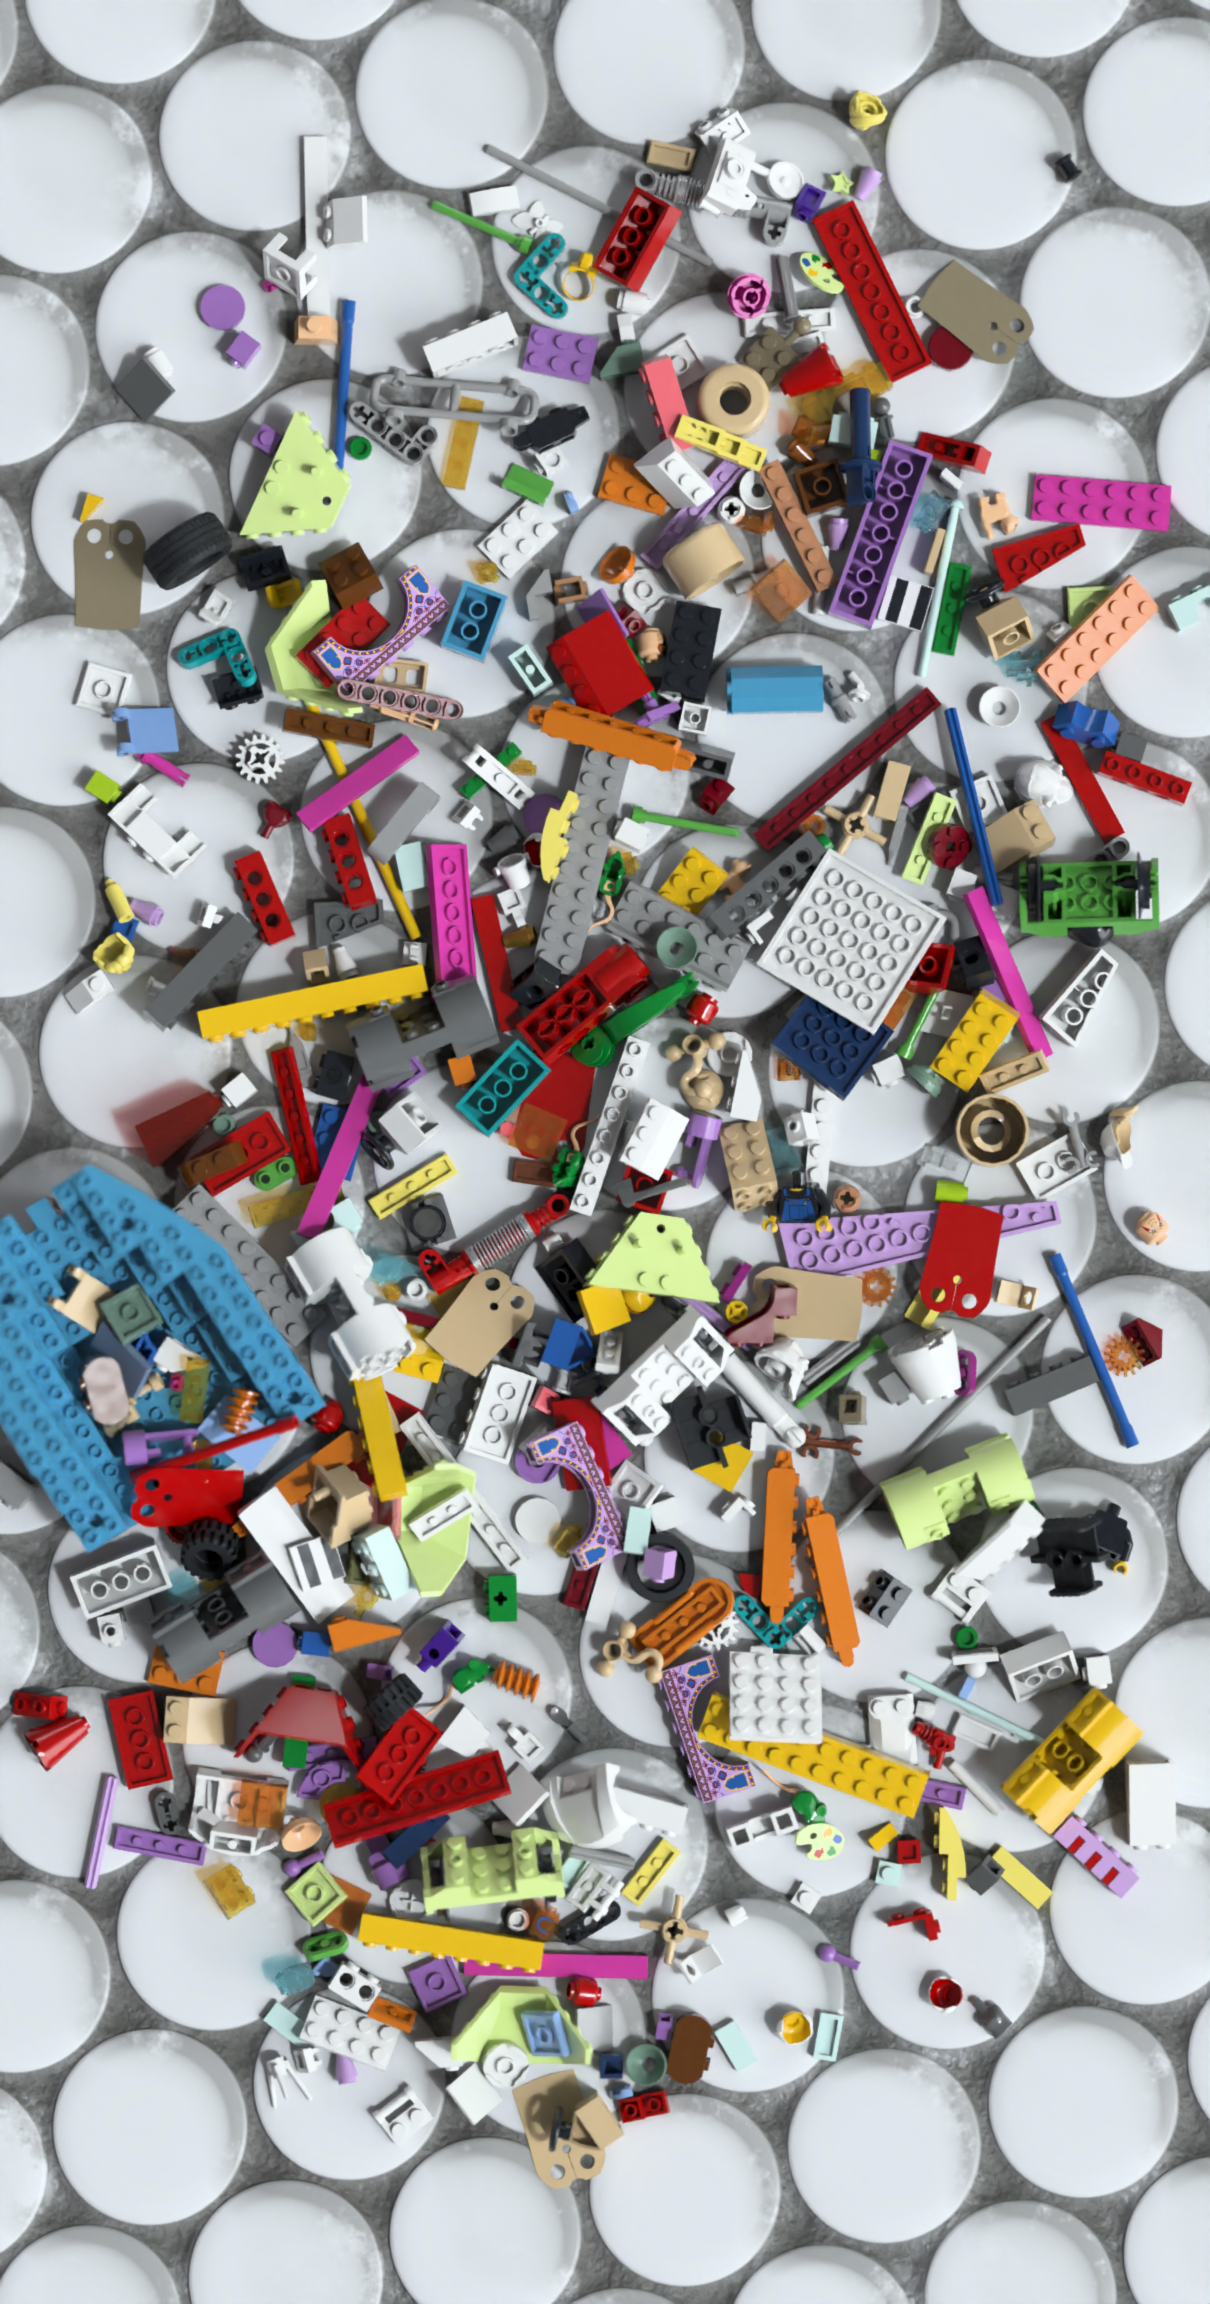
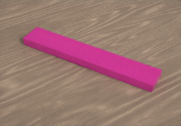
[296,734,420,833]

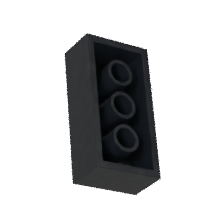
[660,601,722,703]

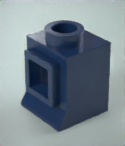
[600,2052,623,2079]

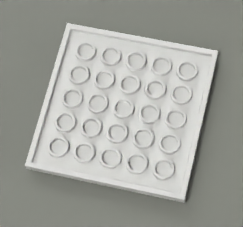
[757,848,946,1035]

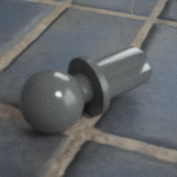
[872,397,894,439]
[245,1734,278,1763]

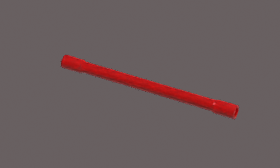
[129,1415,300,1484]

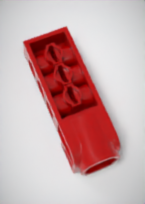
[516,942,652,1065]

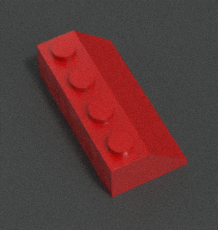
[592,186,682,292]

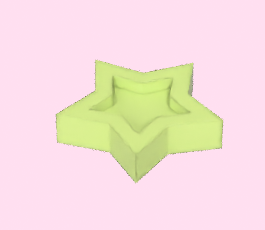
[829,171,854,197]

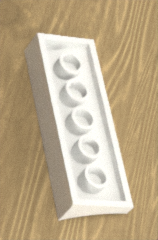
[238,1485,355,1625]

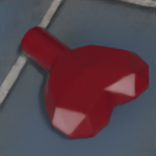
[260,801,292,840]

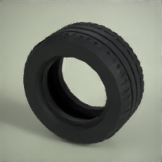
[143,512,232,590]

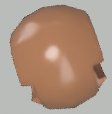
[832,1184,861,1213]

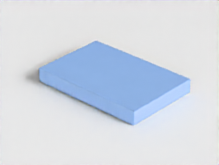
[197,1394,280,1474]

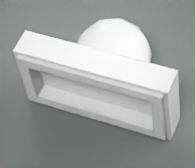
[951,1647,999,1678]

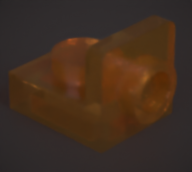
[740,511,776,537]

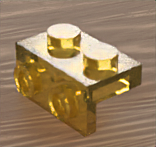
[203,1864,256,1920]

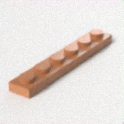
[758,459,839,593]

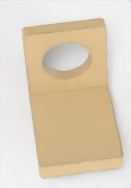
[994,1279,1039,1311]

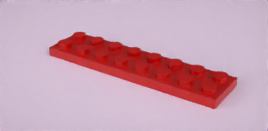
[812,200,932,384]
[322,1750,512,1849]

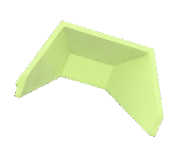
[264,580,363,716]
[390,1460,476,1597]
[450,1986,593,2065]

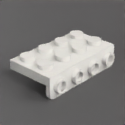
[458,1362,537,1465]

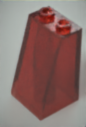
[135,1091,224,1169]

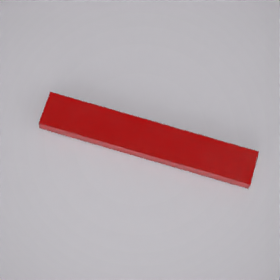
[1040,715,1125,844]
[471,894,522,1033]
[270,1047,322,1186]

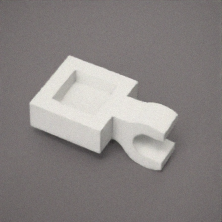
[497,889,527,929]
[506,1723,545,1763]

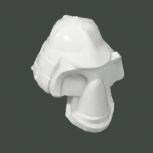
[1013,758,1074,808]
[754,1337,809,1403]

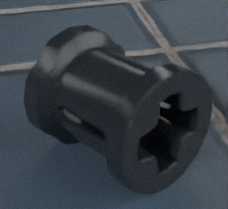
[1053,153,1083,184]

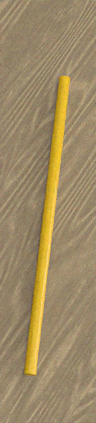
[303,700,422,940]

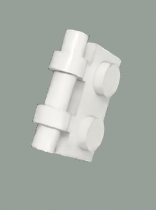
[566,1862,624,1922]

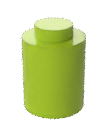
[934,1179,968,1204]

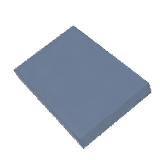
[88,1320,153,1399]

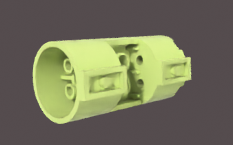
[879,1432,1035,1551]

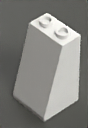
[1125,1759,1176,1850]

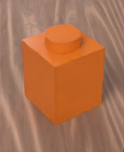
[448,1055,478,1090]

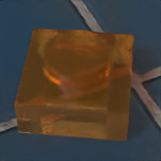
[777,1058,801,1081]

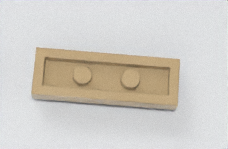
[979,1048,1051,1094]

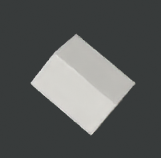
[793,1623,827,1657]

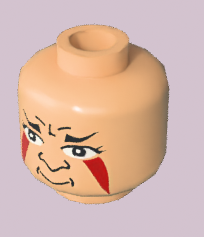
[1135,1211,1169,1245]

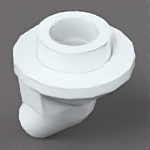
[847,671,871,703]

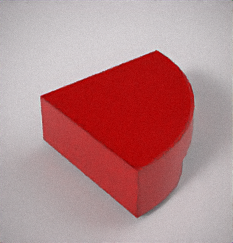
[739,1573,762,1599]

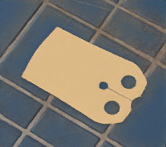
[751,1266,862,1342]
[424,1268,534,1377]
[512,2069,605,2189]

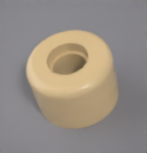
[697,364,770,440]
[662,522,746,600]
[954,1094,1029,1168]

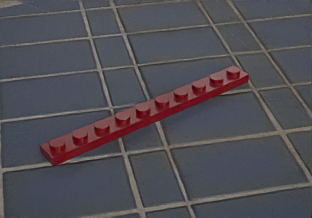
[753,687,942,852]

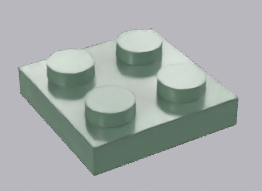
[100,1282,163,1345]

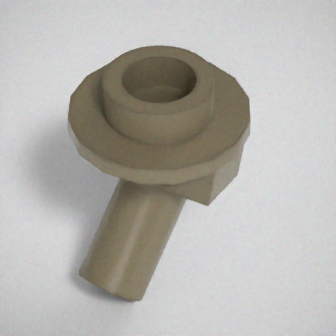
[103,1411,131,1438]

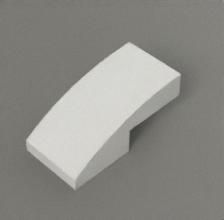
[468,186,520,217]

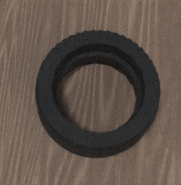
[626,1533,695,1602]

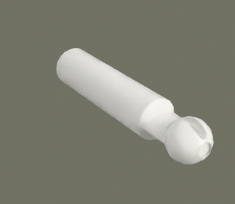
[721,1353,806,1448]

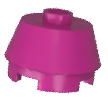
[727,273,771,319]

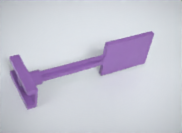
[576,588,681,727]

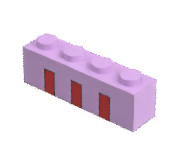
[1051,1814,1140,1898]

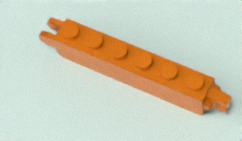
[527,700,696,772]
[232,1430,367,1538]
[761,1450,799,1625]
[801,1496,860,1667]

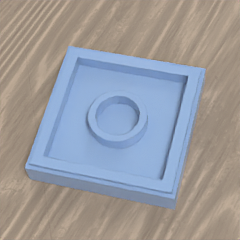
[520,2010,571,2057]

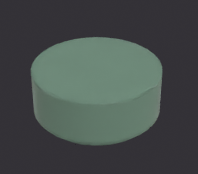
[367,1111,385,1134]
[213,1114,236,1137]

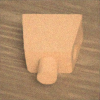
[294,316,338,345]

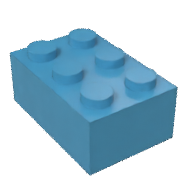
[440,580,508,664]

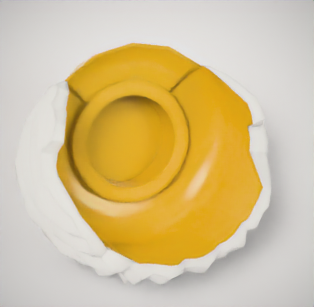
[776,2011,813,2045]

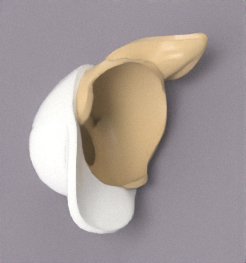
[1100,1105,1138,1169]

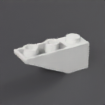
[726,1046,761,1122]

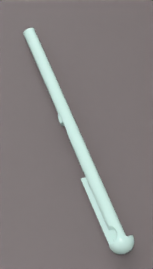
[917,499,964,678]
[904,1673,1045,1748]

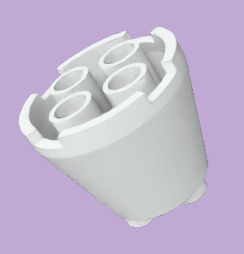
[888,1326,961,1405]

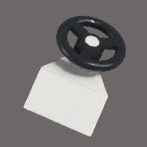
[361,1091,444,1170]

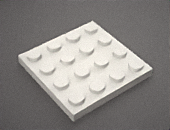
[729,1652,822,1744]

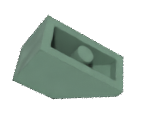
[600,340,644,381]

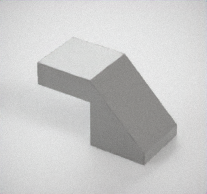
[526,569,553,622]

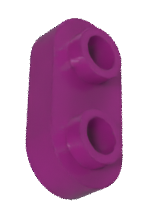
[719,1261,752,1304]
[954,1350,977,1396]

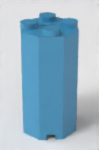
[726,665,824,715]

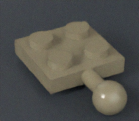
[739,317,811,392]

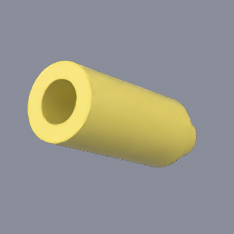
[105,879,134,923]

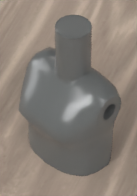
[972,1997,1013,2039]

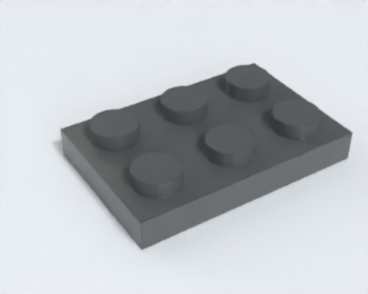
[426,1365,483,1442]

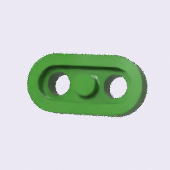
[254,1157,297,1191]
[302,1931,349,1961]

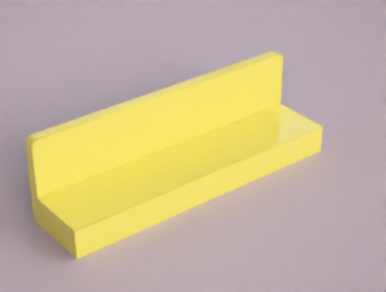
[905,1276,960,1330]

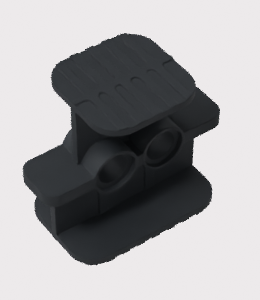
[669,1385,752,1470]
[1030,1517,1111,1597]

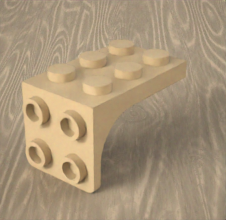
[719,1118,778,1212]

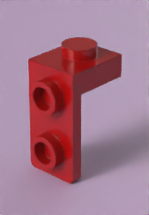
[13,1692,68,1720]
[886,1907,941,1941]

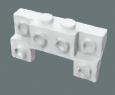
[108,783,207,878]

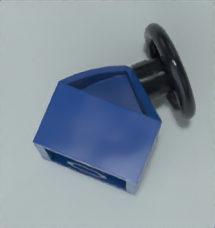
[541,1318,603,1386]

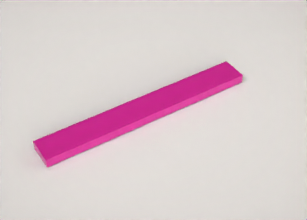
[962,886,1053,1058]
[297,1072,382,1240]
[464,1953,648,1979]

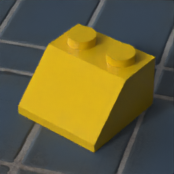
[394,1322,445,1383]

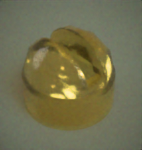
[299,1023,317,1042]
[382,1283,402,1302]

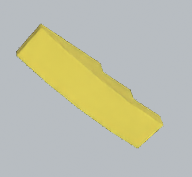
[674,414,767,473]

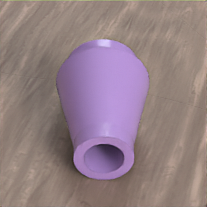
[853,166,883,202]
[828,517,850,551]
[902,775,936,808]
[130,899,165,927]
[336,2054,358,2085]

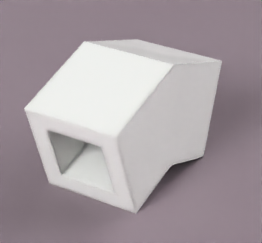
[617,313,635,342]

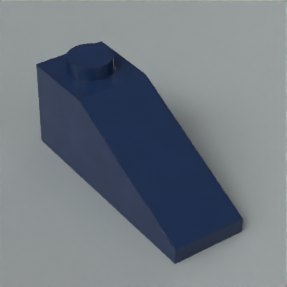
[381,1814,450,1870]

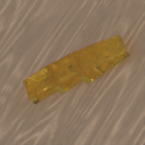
[247,1185,345,1229]

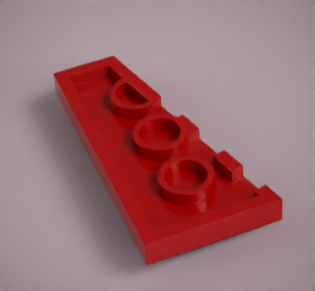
[991,524,1086,594]

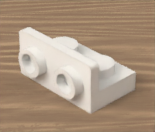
[695,107,751,159]

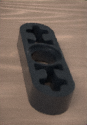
[561,1900,621,1945]

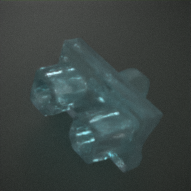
[914,489,952,533]
[1006,649,1045,687]

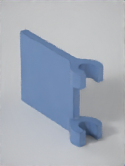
[111,707,179,757]

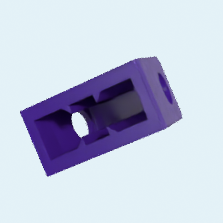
[415,1620,465,1672]

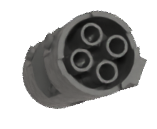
[345,973,500,1093]
[145,1549,301,1684]

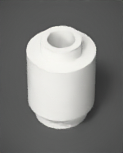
[616,289,651,316]
[143,347,174,380]

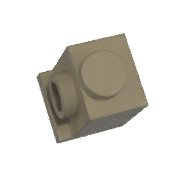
[839,1391,867,1425]

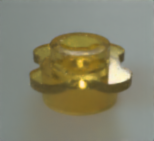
[475,561,500,584]

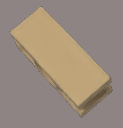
[873,760,911,823]

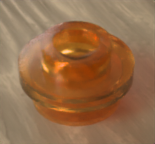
[803,815,826,837]

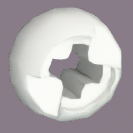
[717,496,746,525]

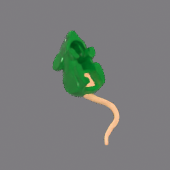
[588,851,626,932]
[551,1116,599,1187]
[424,1658,496,1717]
[762,1769,827,1823]

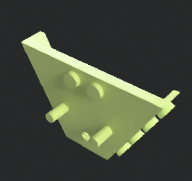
[240,410,352,539]
[582,1212,720,1306]

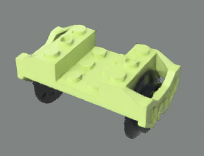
[420,1827,565,1924]

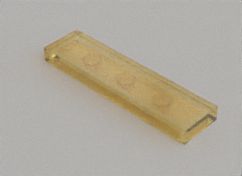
[443,396,484,491]

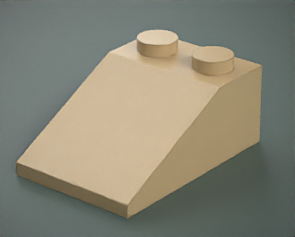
[971,799,1056,875]
[163,1694,237,1745]

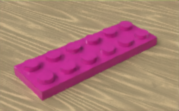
[1031,474,1172,532]
[425,844,477,983]

